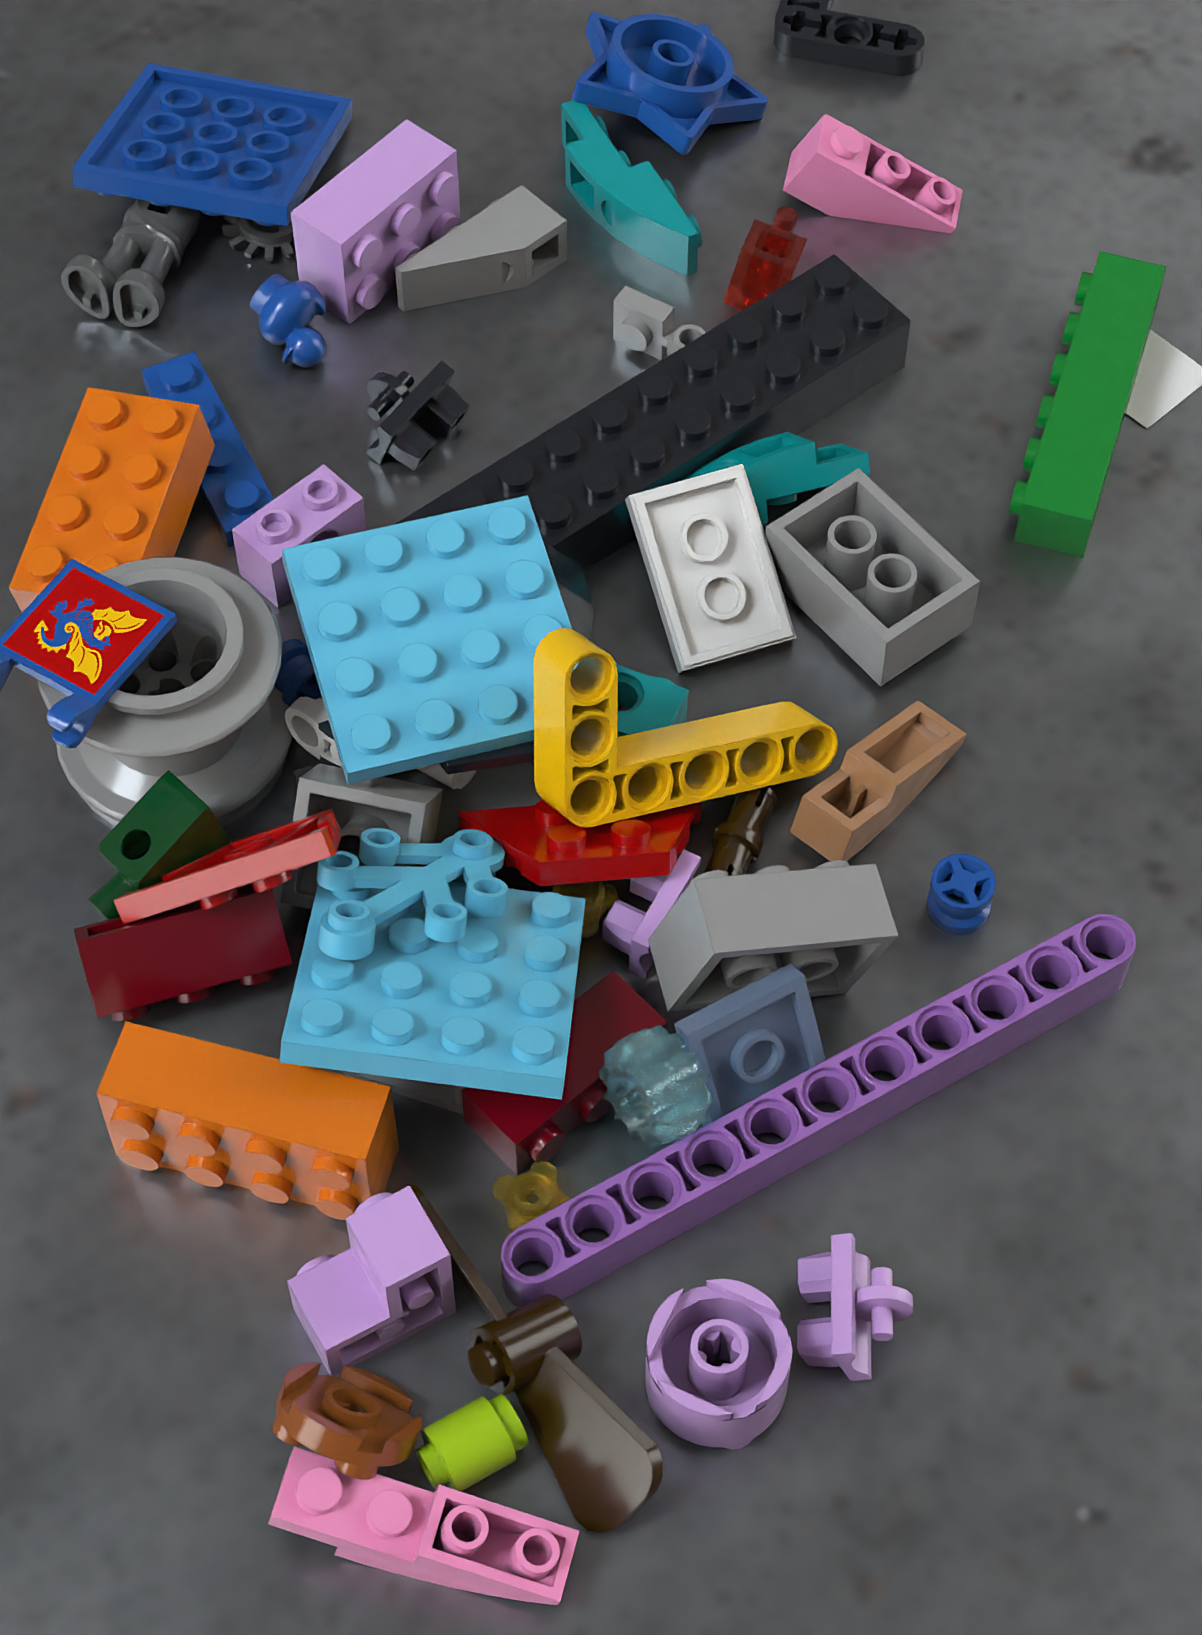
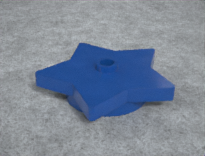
[572,12,769,155]

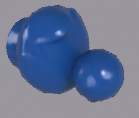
[250,273,326,368]

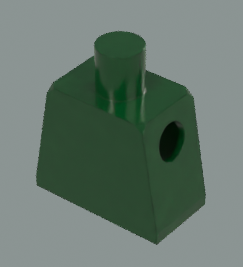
[88,770,231,920]

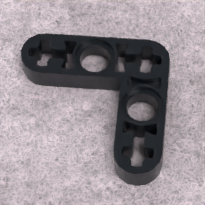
[774,0,924,76]

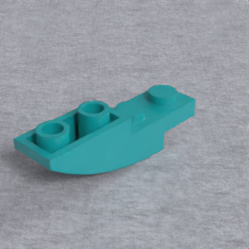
[561,100,703,276]
[635,432,871,535]

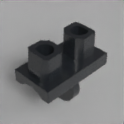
[366,360,470,471]

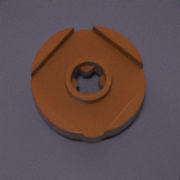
[272,1362,423,1480]

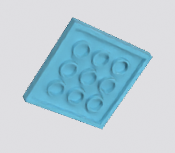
[282,495,578,785]
[280,881,586,1100]

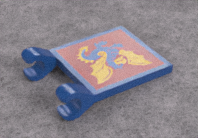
[0,559,177,749]

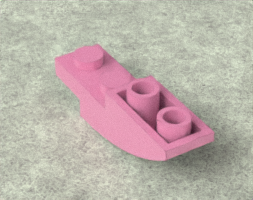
[268,1447,579,1605]

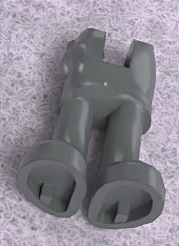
[61,199,202,327]

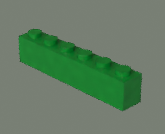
[1008,251,1166,558]

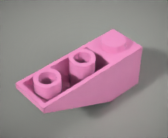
[783,113,963,233]

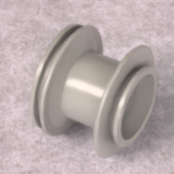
[37,557,292,827]

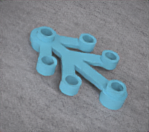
[317,828,508,960]

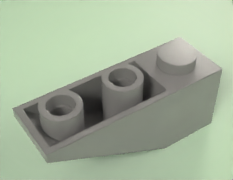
[395,185,567,311]

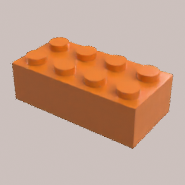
[9,387,215,612]
[96,1022,399,1220]

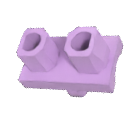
[602,849,701,979]
[797,1233,913,1381]

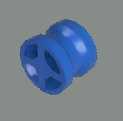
[274,639,322,707]
[926,853,996,935]

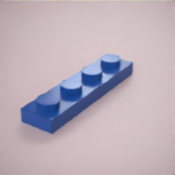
[141,351,274,547]

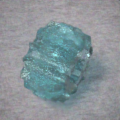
[599,1025,714,1148]

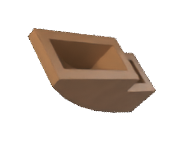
[790,700,967,861]

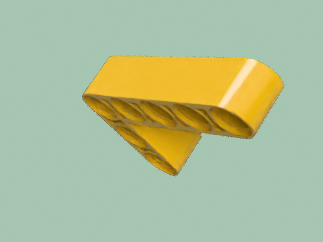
[533,628,838,827]

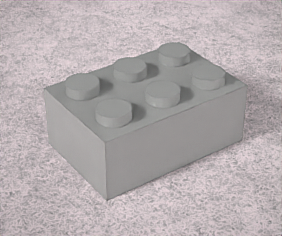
[765,468,980,687]
[648,860,899,1012]

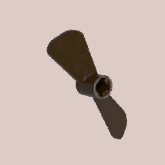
[402,1183,663,1532]

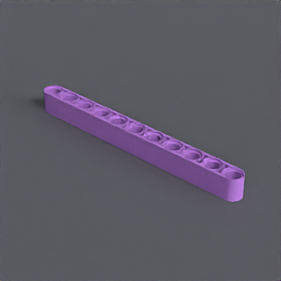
[501,914,1136,1308]

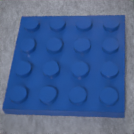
[72,63,353,226]

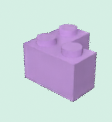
[287,1186,456,1376]

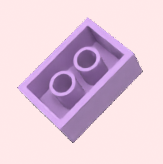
[290,119,461,324]

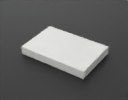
[625,464,797,674]

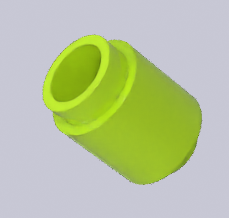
[415,1394,529,1492]

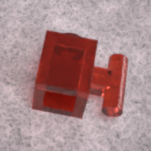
[723,206,807,311]

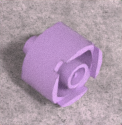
[645,1278,793,1450]

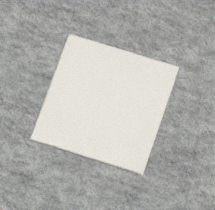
[1126,329,1202,429]

